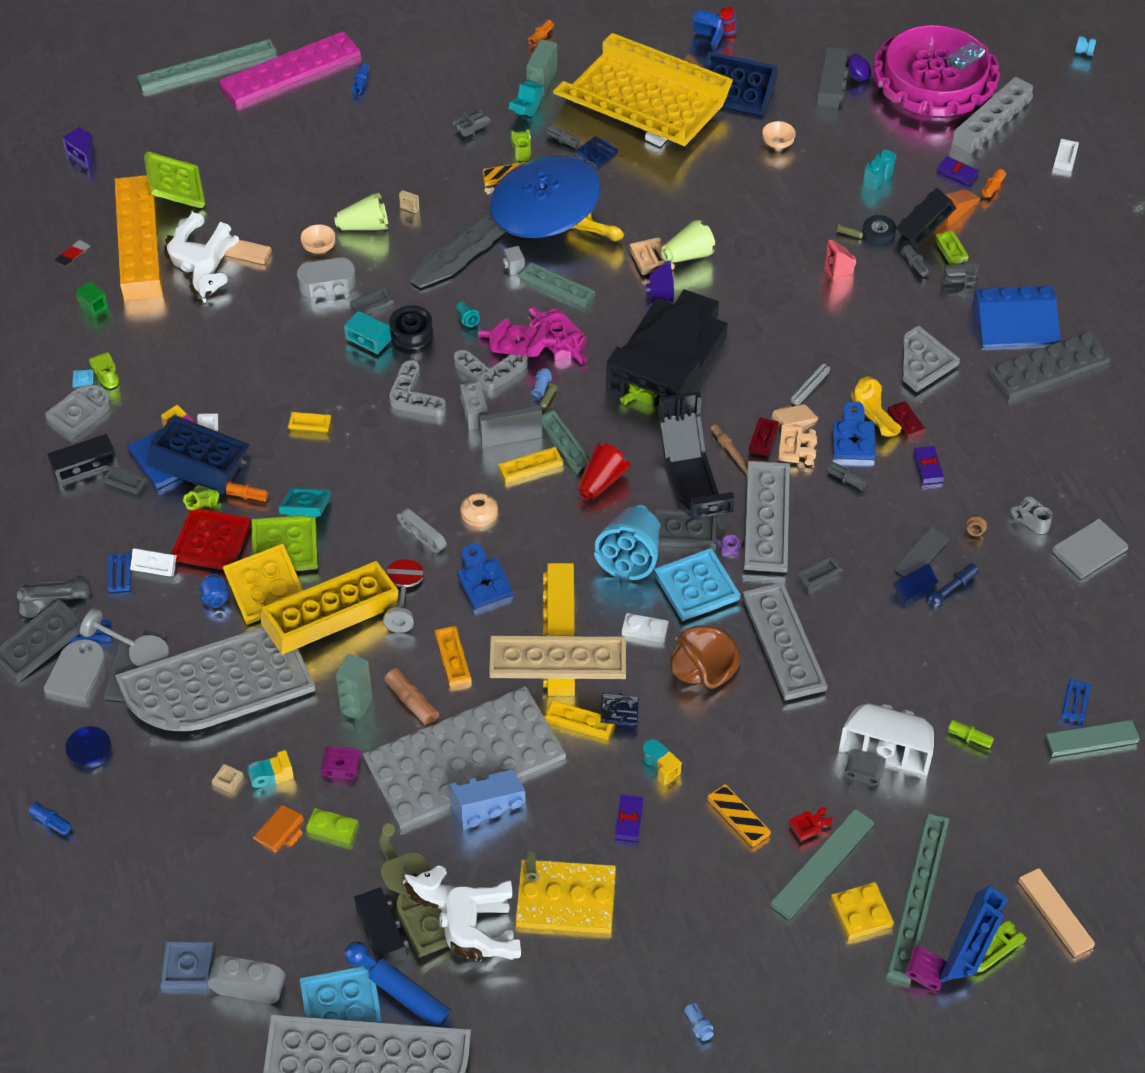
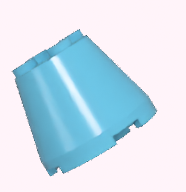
[594,505,660,580]

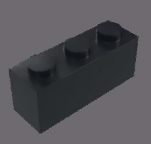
[896,188,957,249]
[47,434,118,484]
[354,887,409,964]

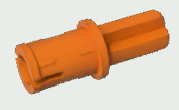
[527,20,554,47]
[981,169,1006,198]
[226,481,268,502]

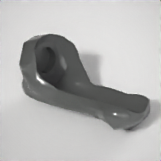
[16,575,91,618]

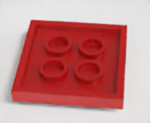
[171,508,252,571]

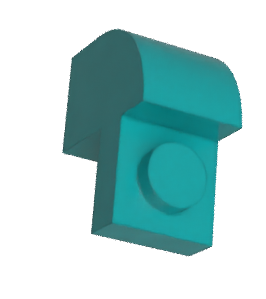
[508,80,544,117]

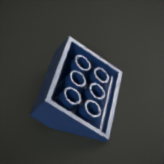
[704,51,778,117]
[146,415,250,494]

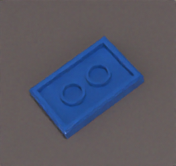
[127,428,179,489]

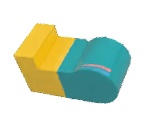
[642,739,682,786]
[247,750,294,788]

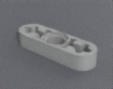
[397,508,447,553]

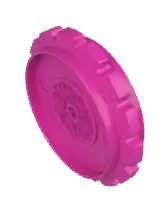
[873,25,1000,117]

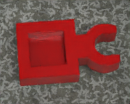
[789,807,833,842]

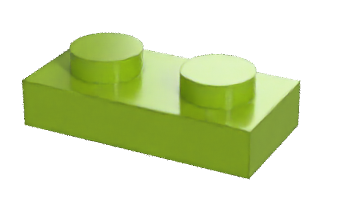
[935,231,968,265]
[306,808,359,844]

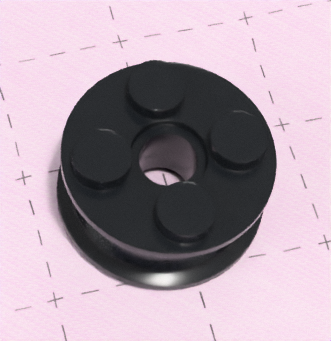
[389,305,433,350]

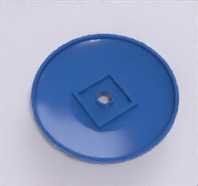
[490,156,600,238]

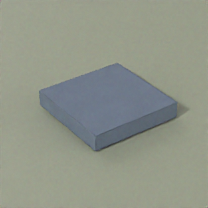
[160,941,215,990]

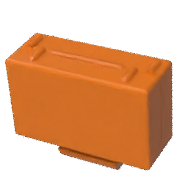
[253,805,304,852]

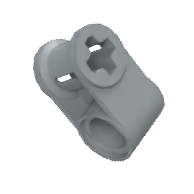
[1011,496,1053,534]

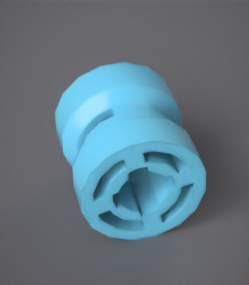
[1075,36,1096,56]

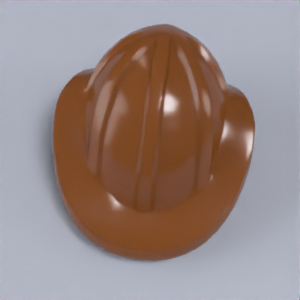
[670,625,741,689]

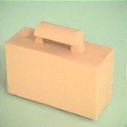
[771,404,818,433]

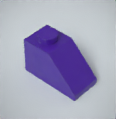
[62,127,94,168]
[646,261,674,303]

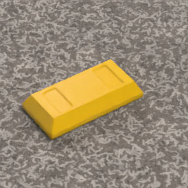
[288,412,332,433]

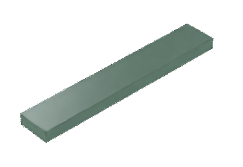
[770,809,874,920]

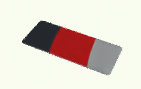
[55,240,90,266]

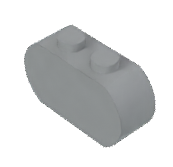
[297,257,356,298]
[207,955,286,1004]

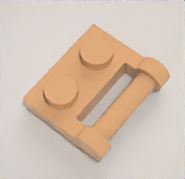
[630,238,675,275]

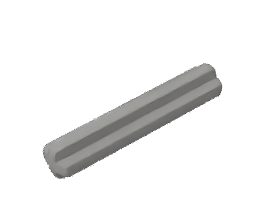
[790,363,830,406]

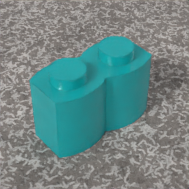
[863,149,896,191]

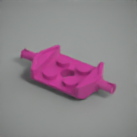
[529,306,587,365]
[479,318,560,357]

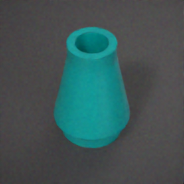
[456,302,480,327]

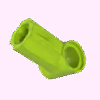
[183,485,219,510]

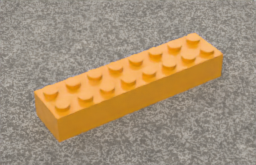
[115,175,163,301]

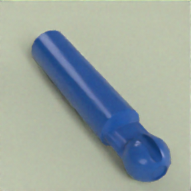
[345,942,452,1027]

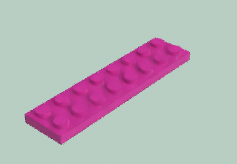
[219,31,361,105]

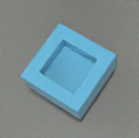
[73,369,95,391]

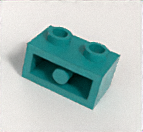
[344,311,391,354]

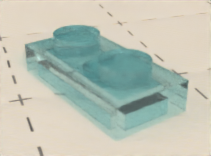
[947,41,985,71]

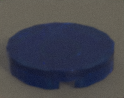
[65,726,112,769]

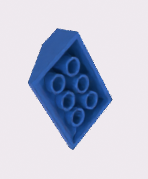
[972,286,1061,348]

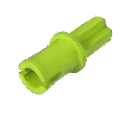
[948,719,994,748]

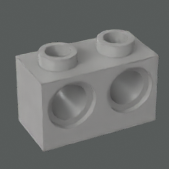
[460,381,488,430]

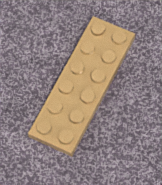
[490,636,626,679]

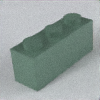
[336,654,373,720]

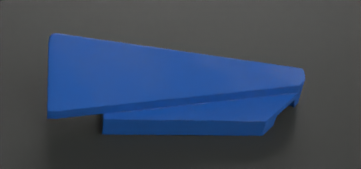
[939,885,1009,982]

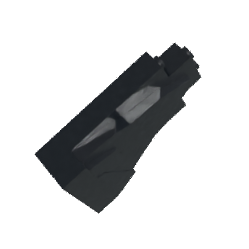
[606,289,728,397]

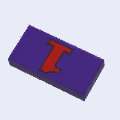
[937,156,979,185]
[914,446,944,484]
[615,795,644,841]

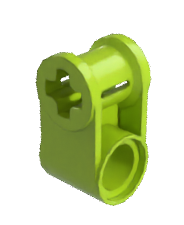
[511,129,531,162]
[89,351,120,389]

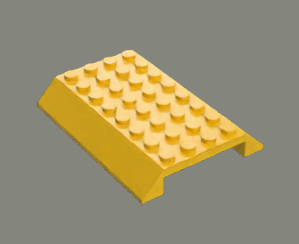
[553,33,733,146]

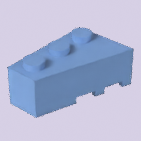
[450,769,526,829]

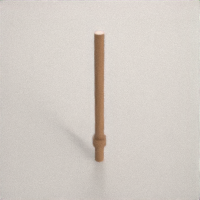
[711,424,748,476]

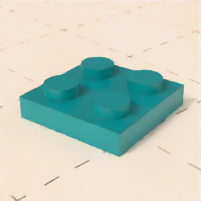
[279,488,331,517]

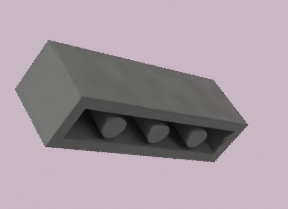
[817,46,849,109]

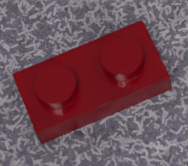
[887,401,926,440]
[748,417,779,456]

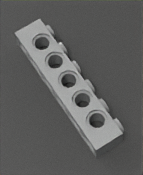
[952,76,1033,154]

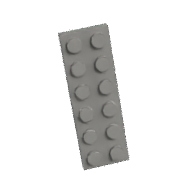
[744,461,790,573]
[742,583,827,700]

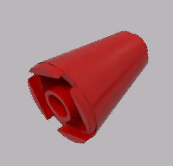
[577,442,631,500]

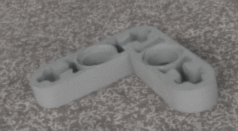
[454,350,528,391]
[389,360,446,417]

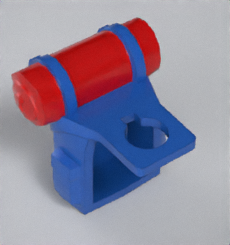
[692,7,737,52]

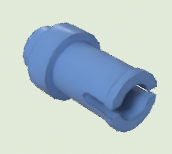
[531,368,552,398]
[684,1003,714,1041]

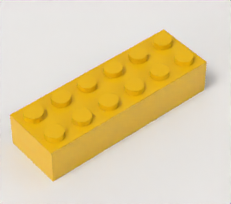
[261,561,398,655]
[543,563,575,696]

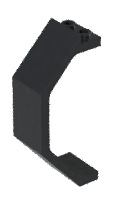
[657,391,735,518]

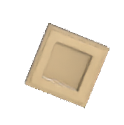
[399,190,419,213]
[212,764,244,794]

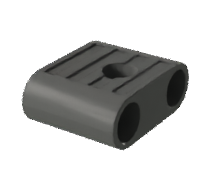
[844,749,886,785]

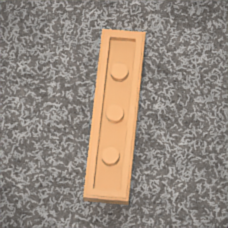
[1018,868,1095,957]

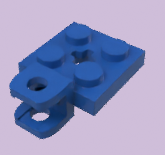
[833,402,875,460]
[457,543,514,610]

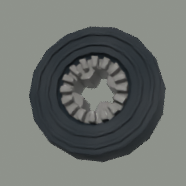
[862,215,896,245]

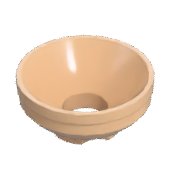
[762,121,796,150]
[301,224,335,254]
[460,493,498,527]

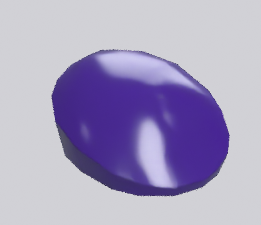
[848,53,871,82]

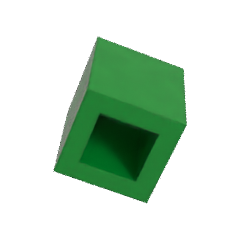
[76,281,108,317]

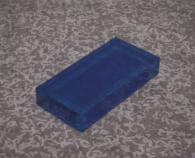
[892,563,939,602]

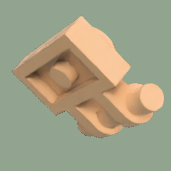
[778,425,817,465]

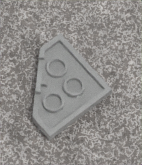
[903,325,960,392]

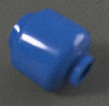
[199,574,229,608]

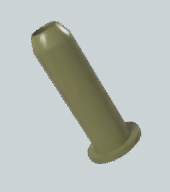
[836,223,864,238]
[539,383,558,410]
[525,850,539,882]

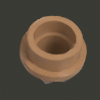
[966,515,987,536]

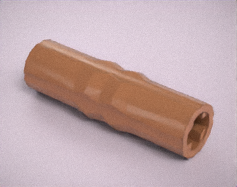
[384,668,439,726]

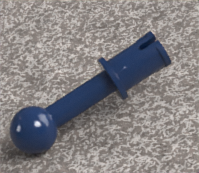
[926,563,979,607]

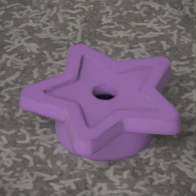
[717,534,744,556]

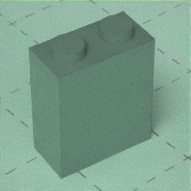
[527,39,557,97]

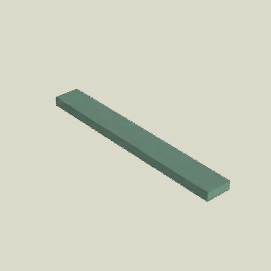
[136,39,277,91]
[887,812,950,984]

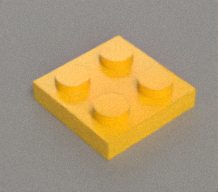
[831,882,894,940]

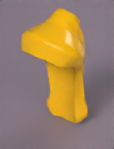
[572,213,624,242]
[851,376,902,437]

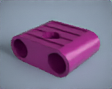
[320,746,361,779]
[906,946,946,991]

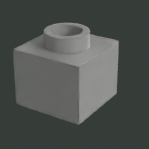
[502,246,525,276]

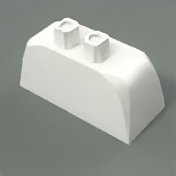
[839,703,934,776]

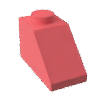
[824,240,856,280]

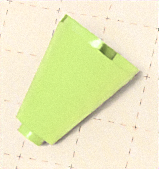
[334,193,388,231]
[661,220,715,263]

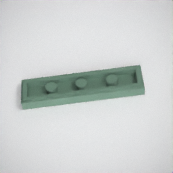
[520,262,595,307]
[542,410,589,476]
[1045,720,1140,757]

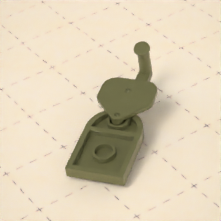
[379,823,448,958]

